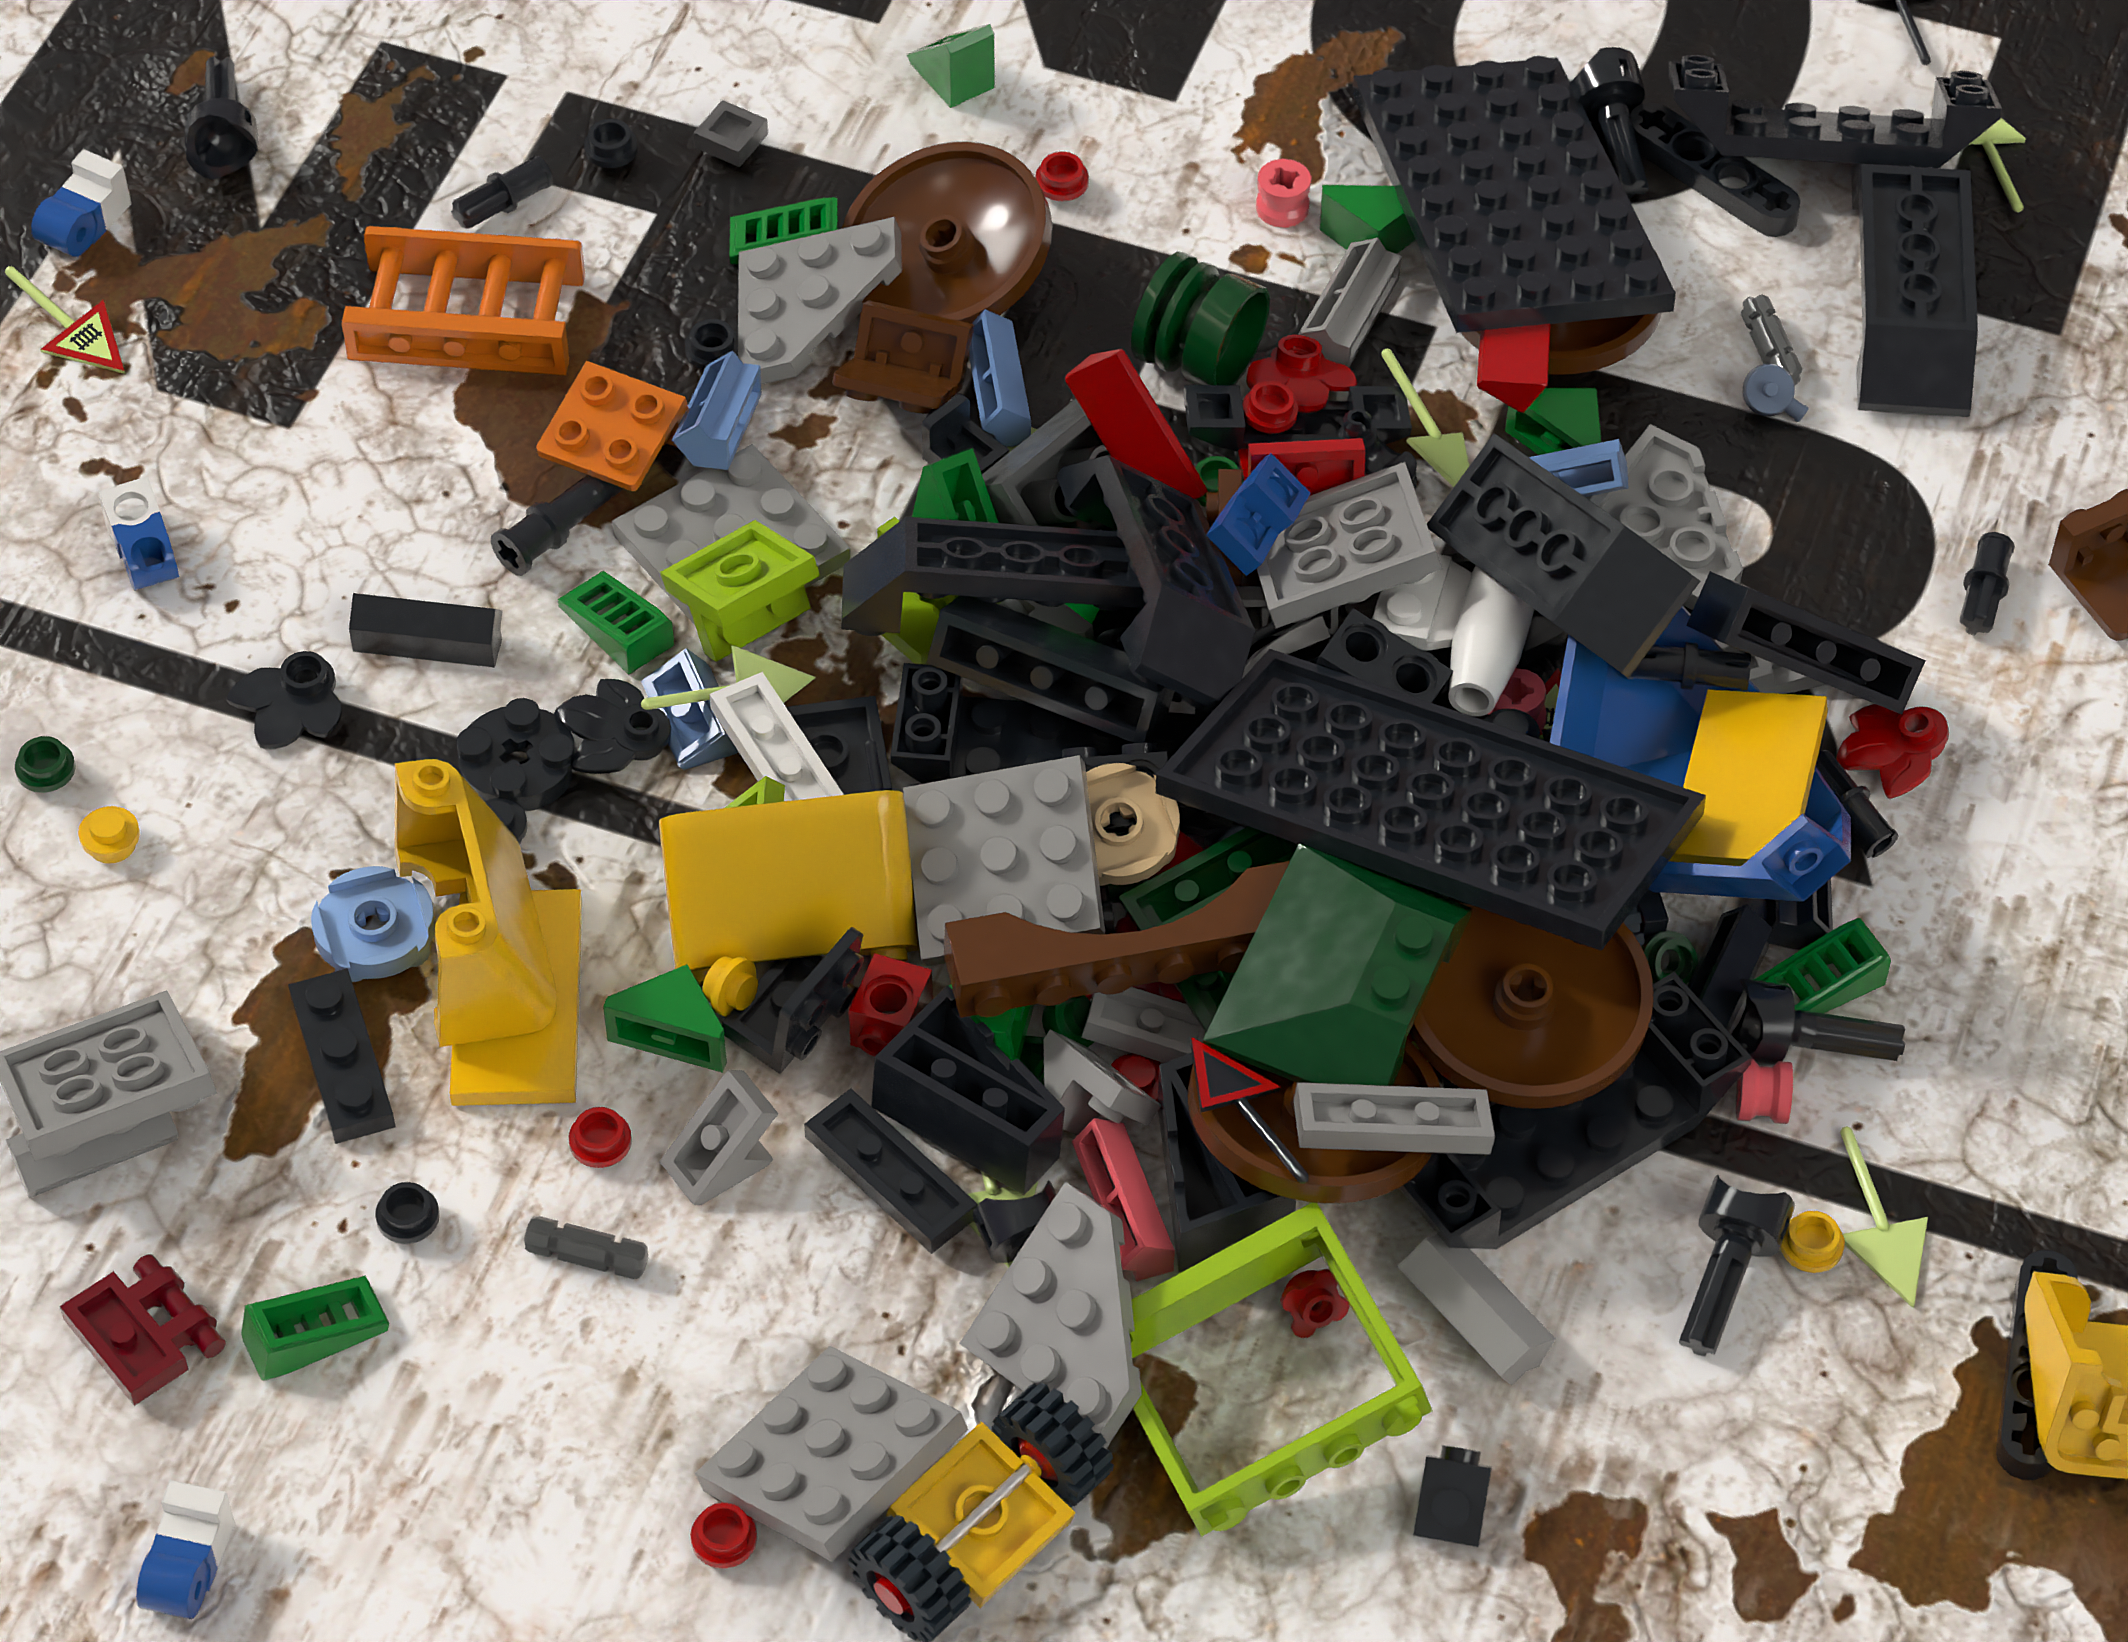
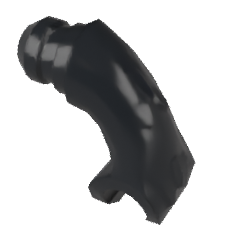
[1339,409,1417,489]

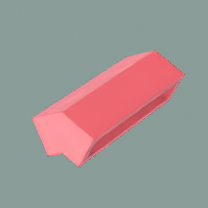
[1072,1118,1175,1282]

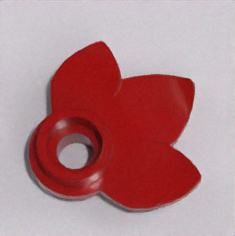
[1246,335,1357,413]
[1836,704,1949,799]

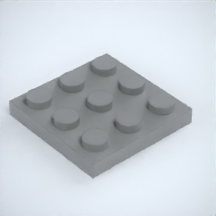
[612,444,851,625]
[1257,462,1442,628]
[903,755,1105,966]
[0,990,217,1161]
[695,1346,968,1562]

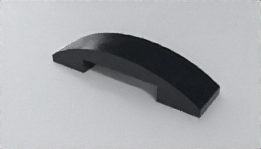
[1183,385,1412,452]

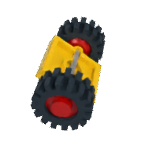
[848,1383,1114,1642]

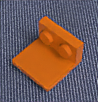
[536,361,688,491]

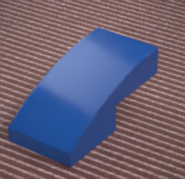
[1206,453,1310,576]

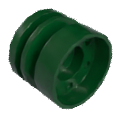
[1131,251,1270,385]

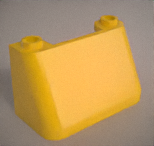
[395,759,556,1047]
[659,790,919,986]
[2024,1272,2128,1479]

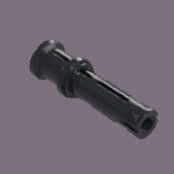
[490,475,624,576]

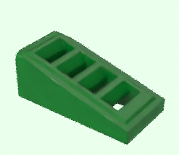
[729,198,839,264]
[558,571,674,675]
[1754,917,1891,1013]
[241,1275,389,1381]

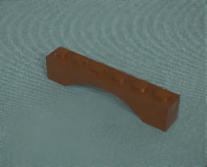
[944,861,1290,1018]

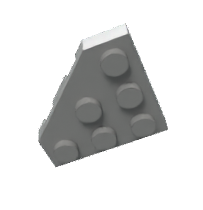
[738,217,902,384]
[1590,424,1743,610]
[959,1182,1142,1448]

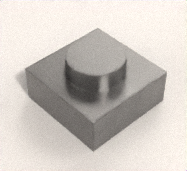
[694,100,768,167]

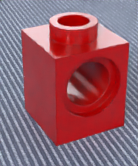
[848,953,933,1056]

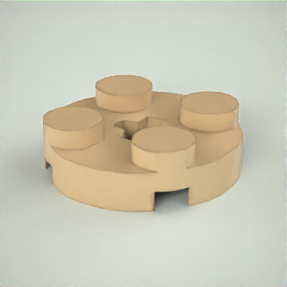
[1086,763,1180,886]

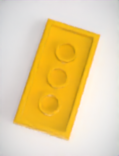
[1669,689,1828,866]
[450,889,582,1106]

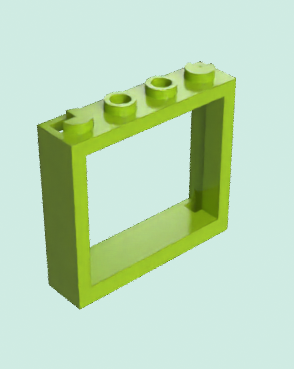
[1129,1202,1433,1537]

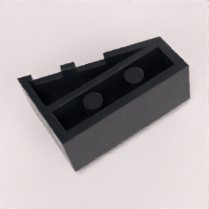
[871,985,1065,1195]
[1158,1053,1296,1273]

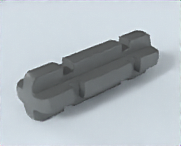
[1741,294,1803,385]
[524,1216,648,1279]

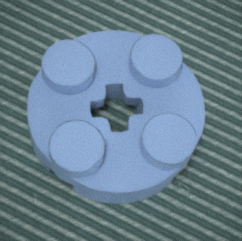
[311,866,435,982]

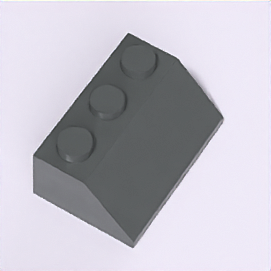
[982,399,1112,531]

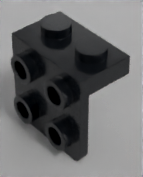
[722,927,864,1074]

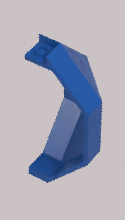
[1550,606,1851,901]

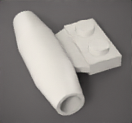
[1372,554,1534,716]

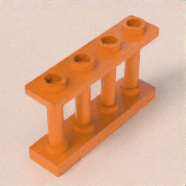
[341,226,585,375]

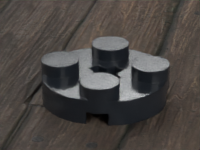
[456,698,575,811]

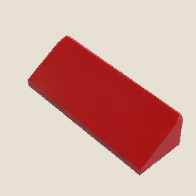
[1477,324,1550,413]
[1065,349,1208,499]

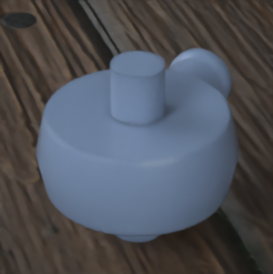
[1742,364,1809,422]

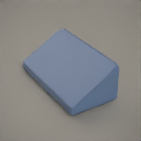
[641,648,739,770]

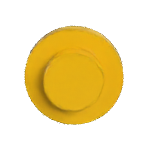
[78,806,140,864]
[702,956,758,1017]
[1780,1211,1845,1273]

